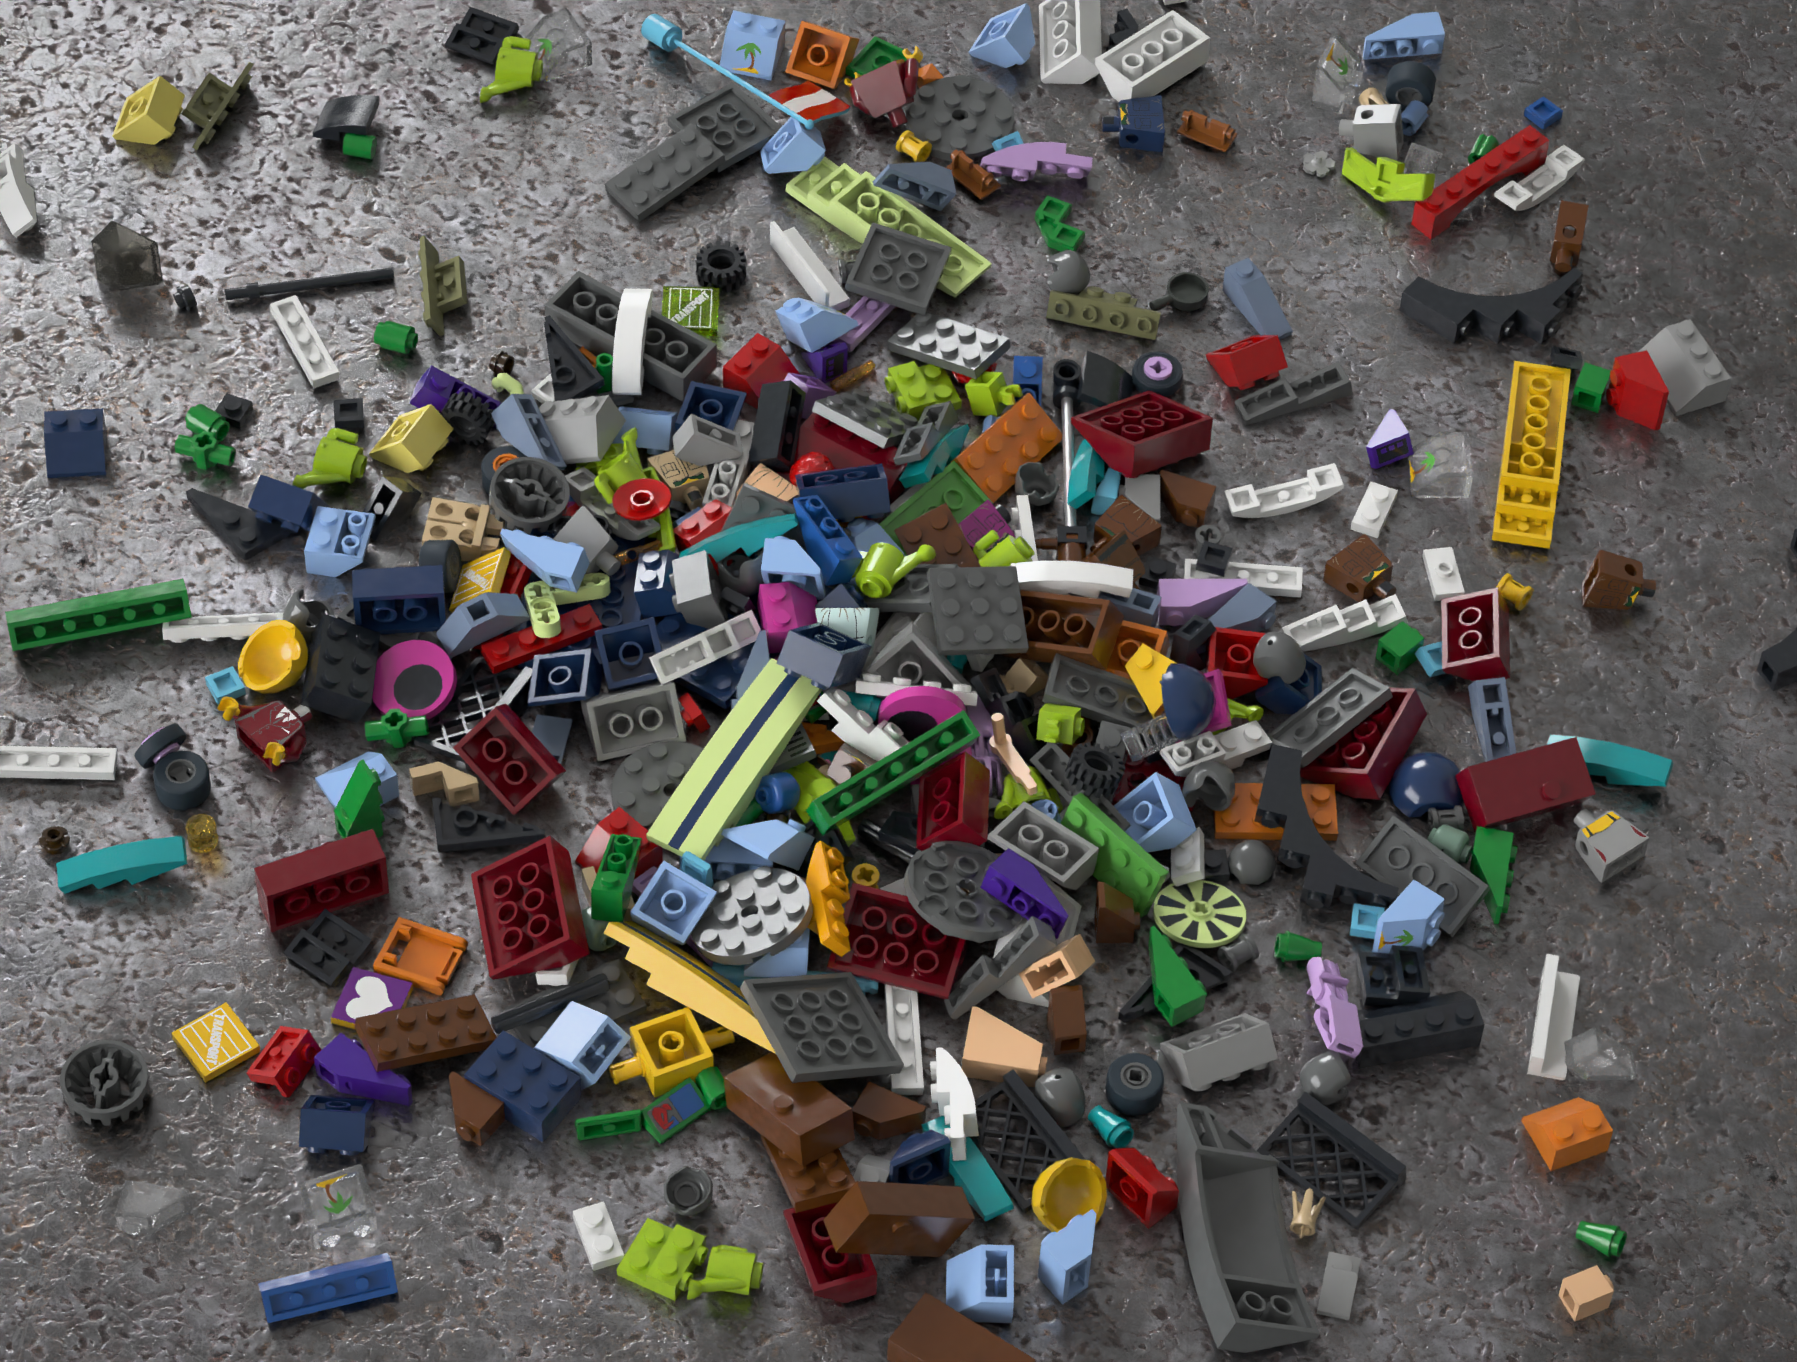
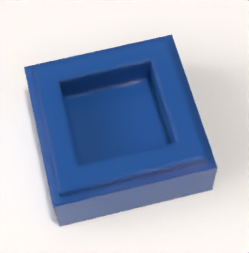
[1524,96,1563,130]

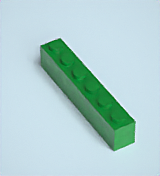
[5,579,192,651]
[806,710,980,836]

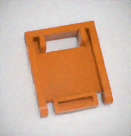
[373,917,468,995]

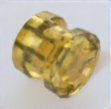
[185,814,218,853]

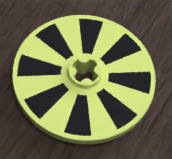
[1153,880,1246,948]

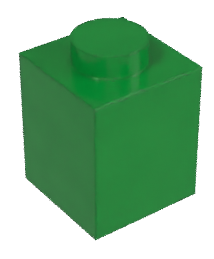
[1571,363,1611,413]
[1375,621,1425,675]

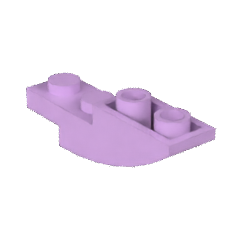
[979,142,1093,181]

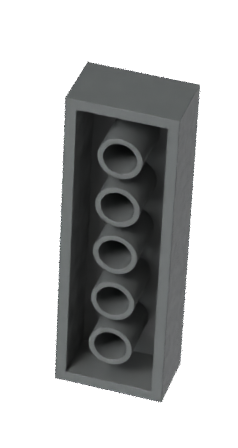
[545,271,717,401]

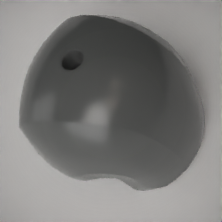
[1047,250,1090,295]
[718,550,764,597]
[283,589,335,643]
[1253,632,1306,684]
[1182,761,1235,811]
[1299,1050,1351,1106]
[1034,1068,1085,1127]

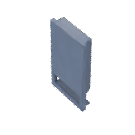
[532,714,572,764]

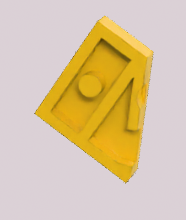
[1125,643,1176,720]

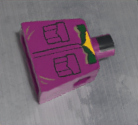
[958,500,1015,562]

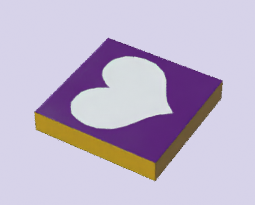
[331,967,413,1030]

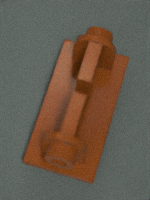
[1177,109,1238,152]
[945,149,1001,200]

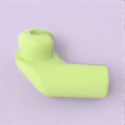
[492,373,524,395]

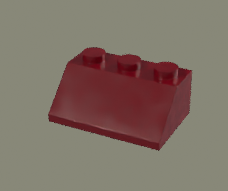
[1441,587,1510,681]
[453,703,566,816]
[916,751,990,851]
[783,1202,877,1303]

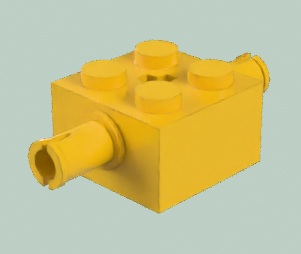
[608,1007,735,1098]

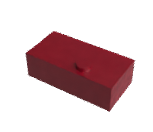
[1455,737,1596,833]
[254,829,389,932]

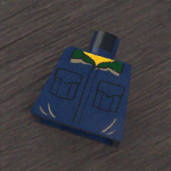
[1102,96,1165,152]

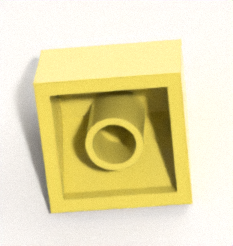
[112,76,185,145]
[369,404,453,473]

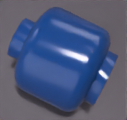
[755,772,801,814]

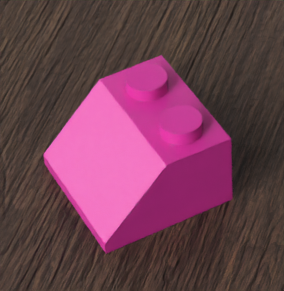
[757,582,817,653]

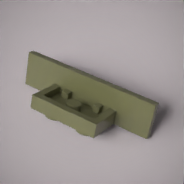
[181,61,254,150]
[418,235,467,336]
[1046,286,1161,340]

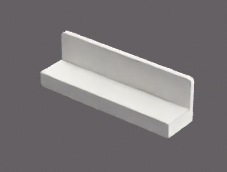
[770,221,850,311]
[1527,954,1580,1080]

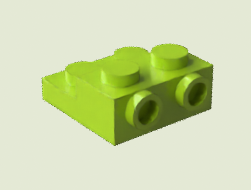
[884,361,962,421]
[617,1218,709,1301]

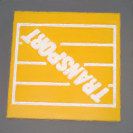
[449,547,511,613]
[172,1002,261,1083]

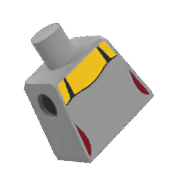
[1574,809,1649,883]

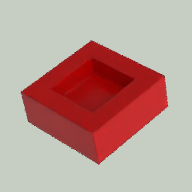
[678,692,710,733]

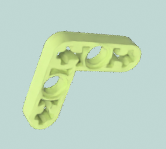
[524,573,611,638]

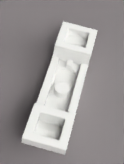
[1494,145,1585,211]
[612,289,653,395]
[1224,463,1344,518]

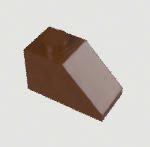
[1159,469,1216,528]
[1094,882,1140,943]
[449,1071,505,1147]
[852,1082,926,1140]

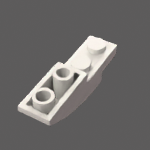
[0,143,37,238]
[702,420,754,508]
[817,687,909,761]
[1159,720,1272,777]
[930,1048,979,1161]

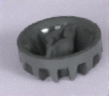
[489,457,570,534]
[60,1040,150,1126]

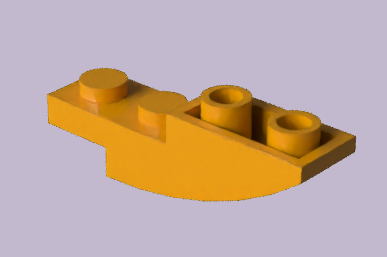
[806,840,851,957]

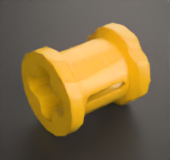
[895,130,932,162]
[1496,573,1534,611]
[852,863,880,889]

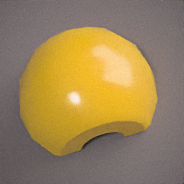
[238,620,308,694]
[1031,1157,1107,1232]

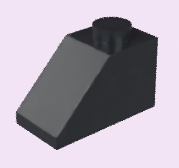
[363,476,422,542]

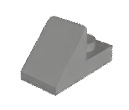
[1317,1252,1361,1320]

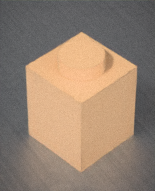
[1558,1265,1614,1321]

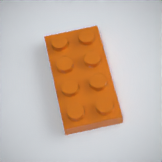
[951,393,1062,503]
[1213,783,1338,841]

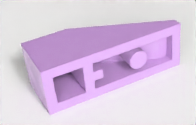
[1157,579,1248,626]

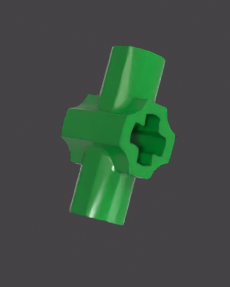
[174,431,236,470]
[365,708,429,748]

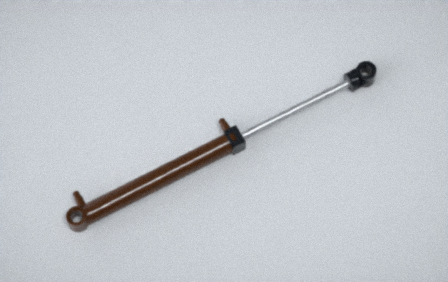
[1035,359,1094,758]

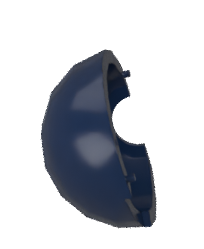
[1160,663,1216,741]
[1389,752,1465,818]

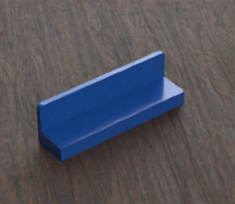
[258,1253,398,1323]

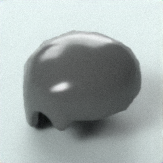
[1015,462,1059,506]
[1227,839,1276,885]
[664,1166,713,1216]

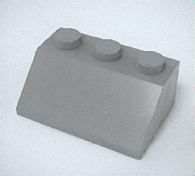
[1638,319,1731,416]
[539,395,626,464]
[867,622,972,691]
[581,681,686,761]
[987,801,1099,890]
[1160,1013,1278,1091]

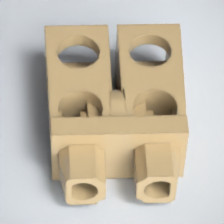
[422,497,505,561]

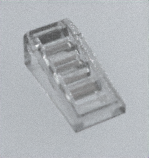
[1120,713,1179,762]

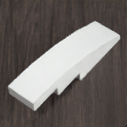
[1010,561,1133,599]
[1282,594,1408,652]
[649,610,761,685]

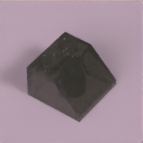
[91,220,163,291]

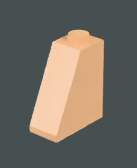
[1019,934,1095,999]
[962,1006,1048,1087]

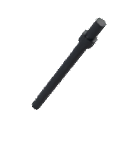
[224,267,394,300]

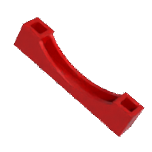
[1411,125,1549,240]

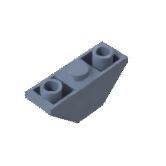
[436,592,530,658]

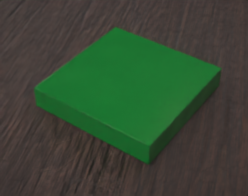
[846,36,920,79]

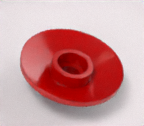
[612,478,671,521]

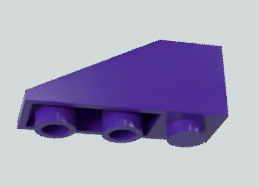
[409,365,502,429]
[980,848,1069,939]
[314,1033,413,1106]

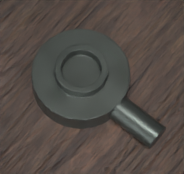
[1149,272,1209,311]

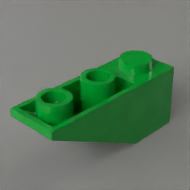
[334,759,385,839]
[1470,826,1518,924]
[591,834,642,922]
[1148,925,1207,1027]

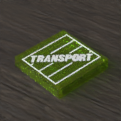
[662,286,719,336]

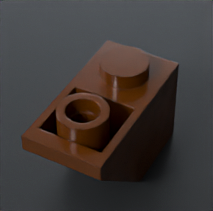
[1047,985,1087,1055]

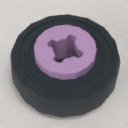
[1132,351,1183,397]
[134,723,187,769]

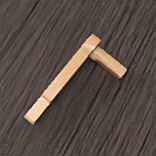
[989,713,1038,795]

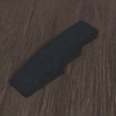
[970,668,1048,778]

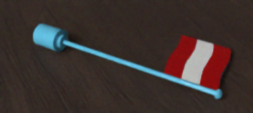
[641,14,851,130]

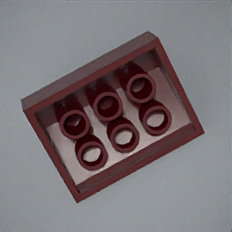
[1071,390,1213,478]
[776,412,908,522]
[1300,687,1427,800]
[471,836,590,980]
[827,883,970,1000]

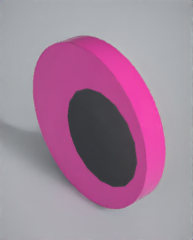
[372,640,457,720]
[878,686,966,742]

